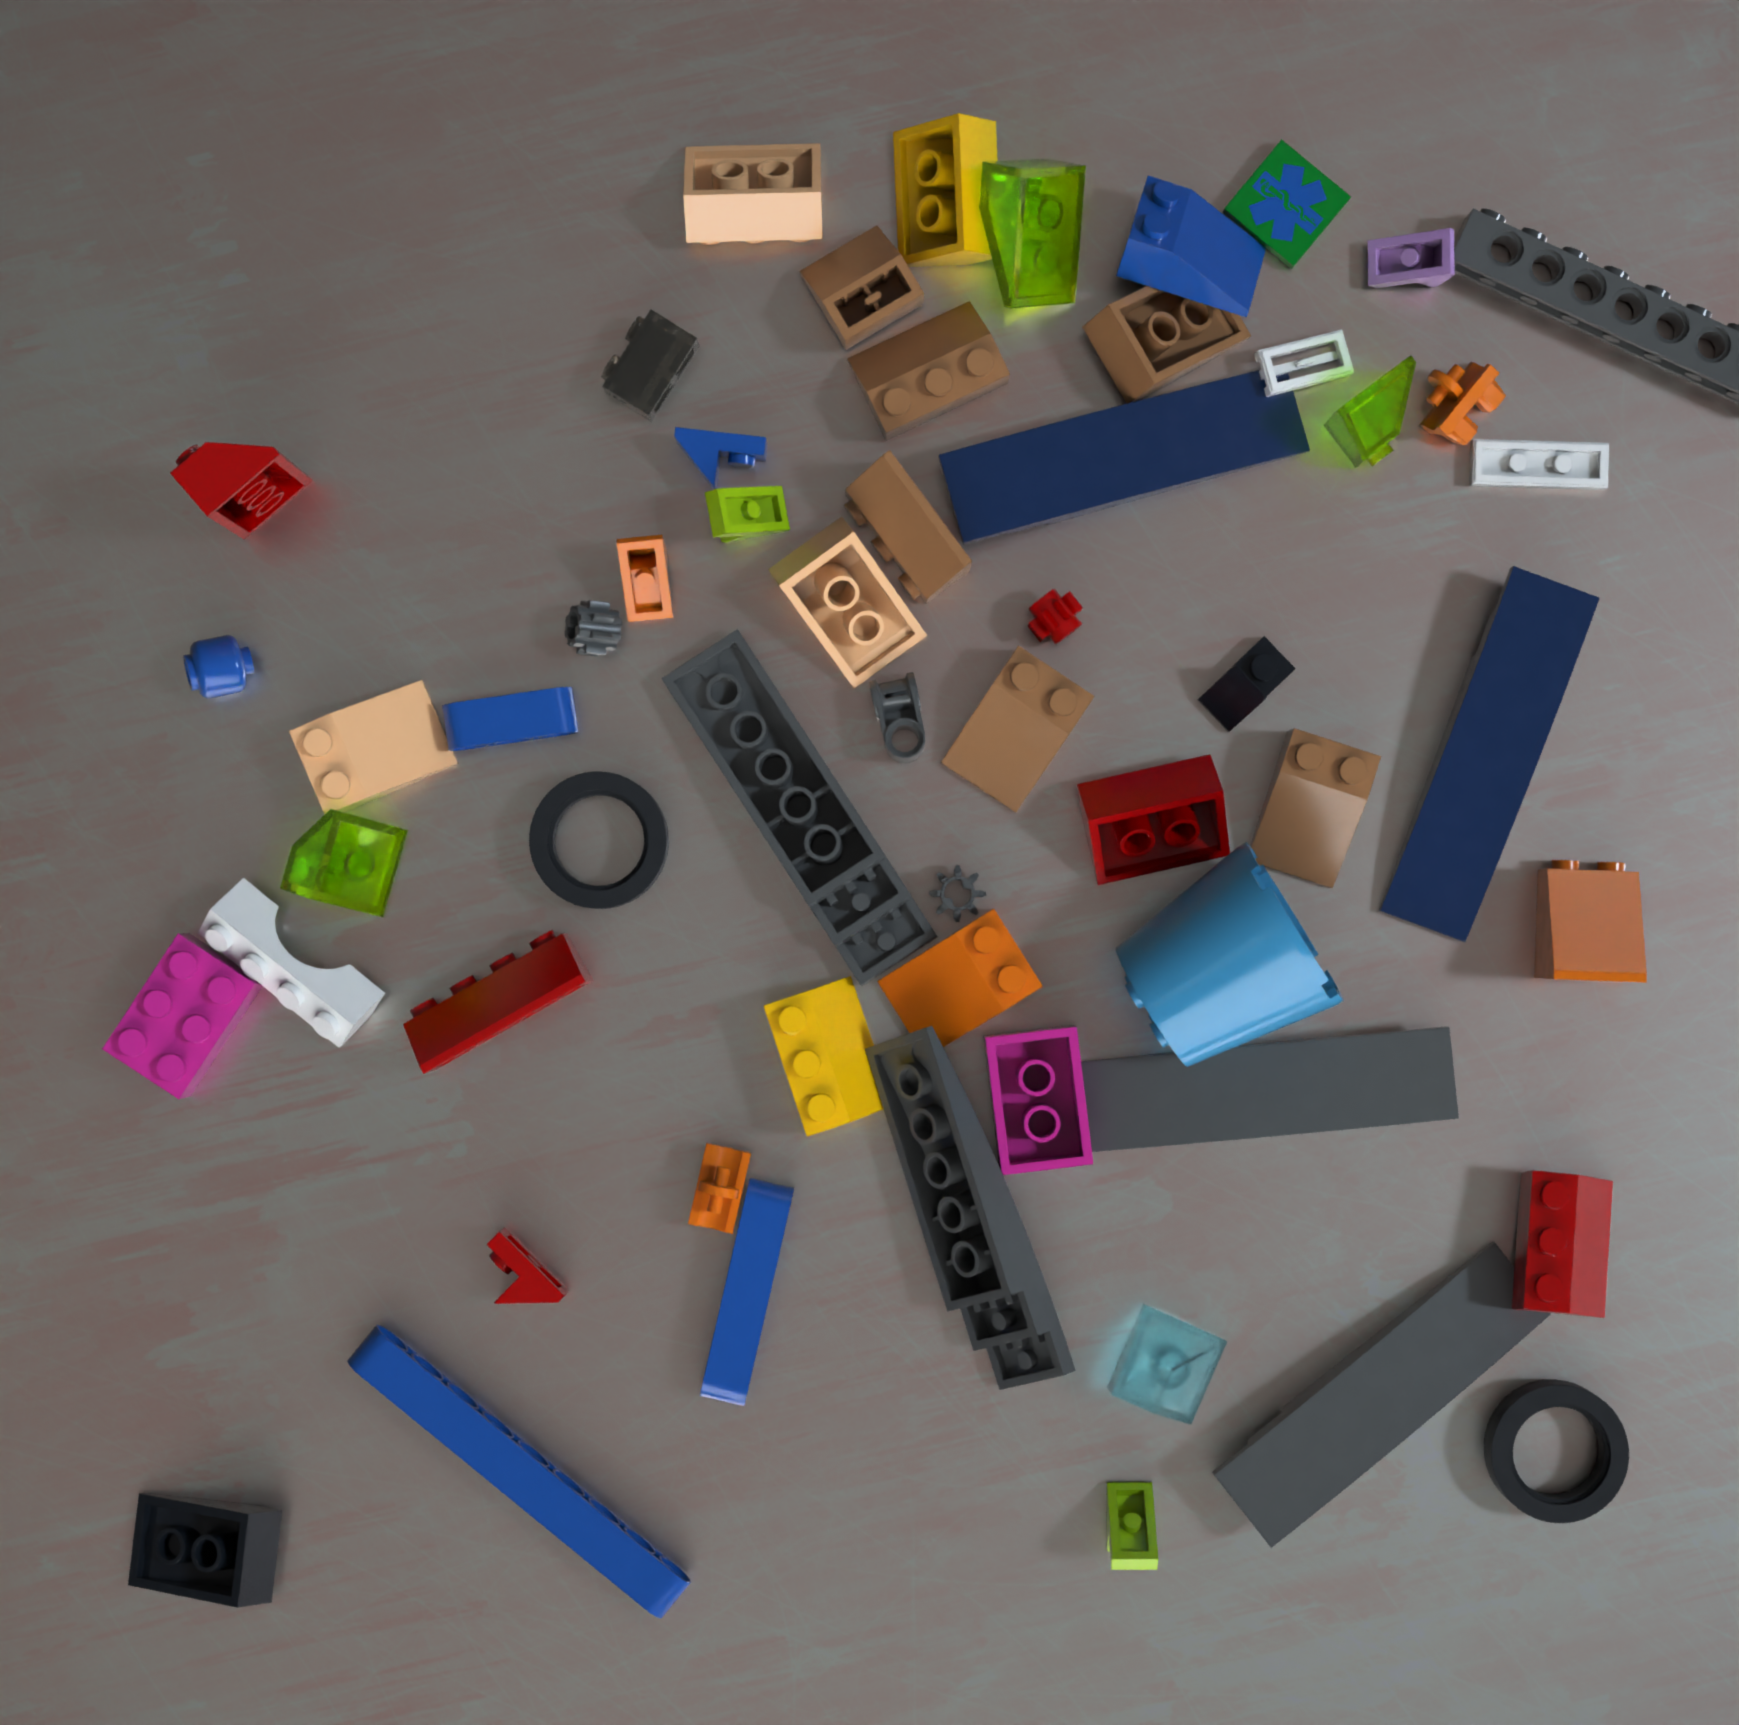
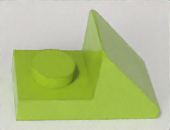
[705,486,790,543]
[1106,1482,1158,1570]

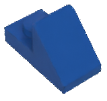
[674,427,767,490]

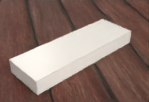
[1469,439,1609,490]

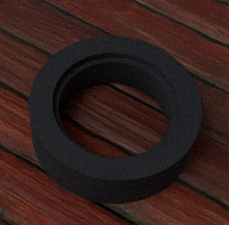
[529,771,669,909]
[1484,1379,1629,1523]

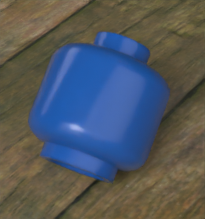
[183,635,254,698]

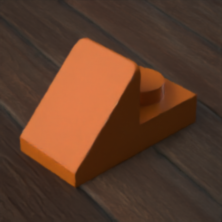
[616,534,673,622]

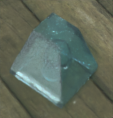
[1107,1303,1227,1425]

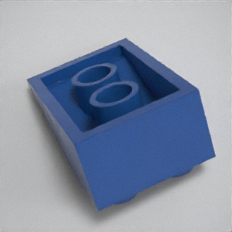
[1116,176,1266,317]

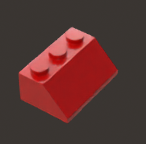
[1077,754,1230,885]
[1512,1170,1613,1318]

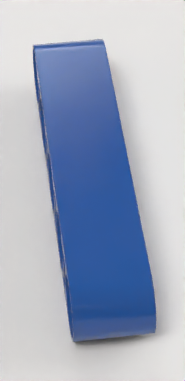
[700,1178,794,1406]

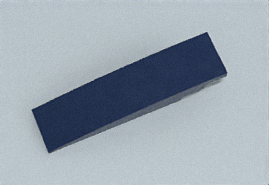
[938,370,1310,545]
[1379,566,1600,942]

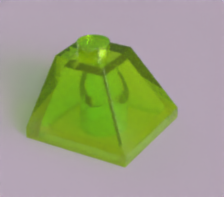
[1324,355,1416,468]
[280,809,408,917]

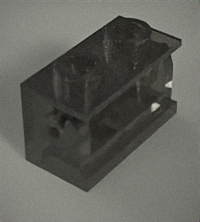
[601,309,700,422]

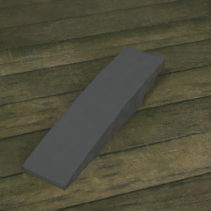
[661,629,938,986]
[865,1026,1076,1390]
[1081,1026,1459,1152]
[1212,1242,1551,1548]

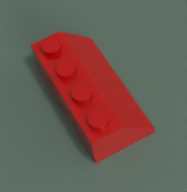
[170,442,312,540]
[403,930,594,1074]

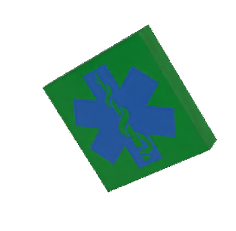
[1223,139,1351,269]

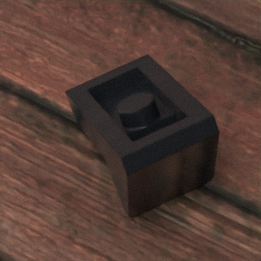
[1197,636,1296,732]

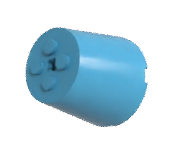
[1115,842,1344,1067]

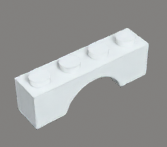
[198,878,385,1048]

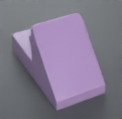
[1368,228,1455,288]

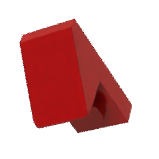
[486,1227,569,1304]

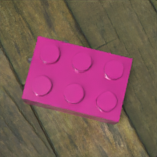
[102,933,263,1099]
[983,1025,1093,1175]

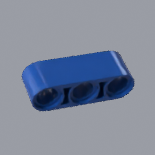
[442,687,579,751]

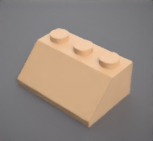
[683,143,823,245]

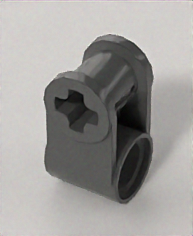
[869,672,925,763]

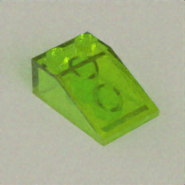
[979,159,1086,309]

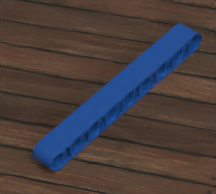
[347,1325,691,1619]

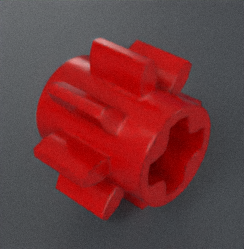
[1027,588,1083,645]

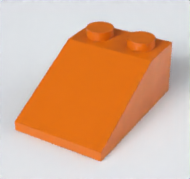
[877,909,1043,1047]

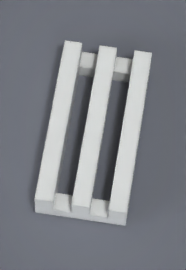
[1254,329,1354,397]

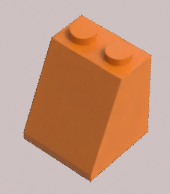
[1534,860,1647,983]

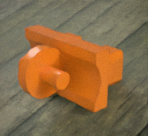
[1419,362,1506,446]
[688,1142,751,1234]

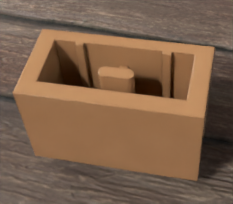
[799,225,924,350]

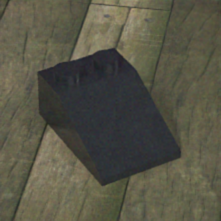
[128,1493,282,1608]

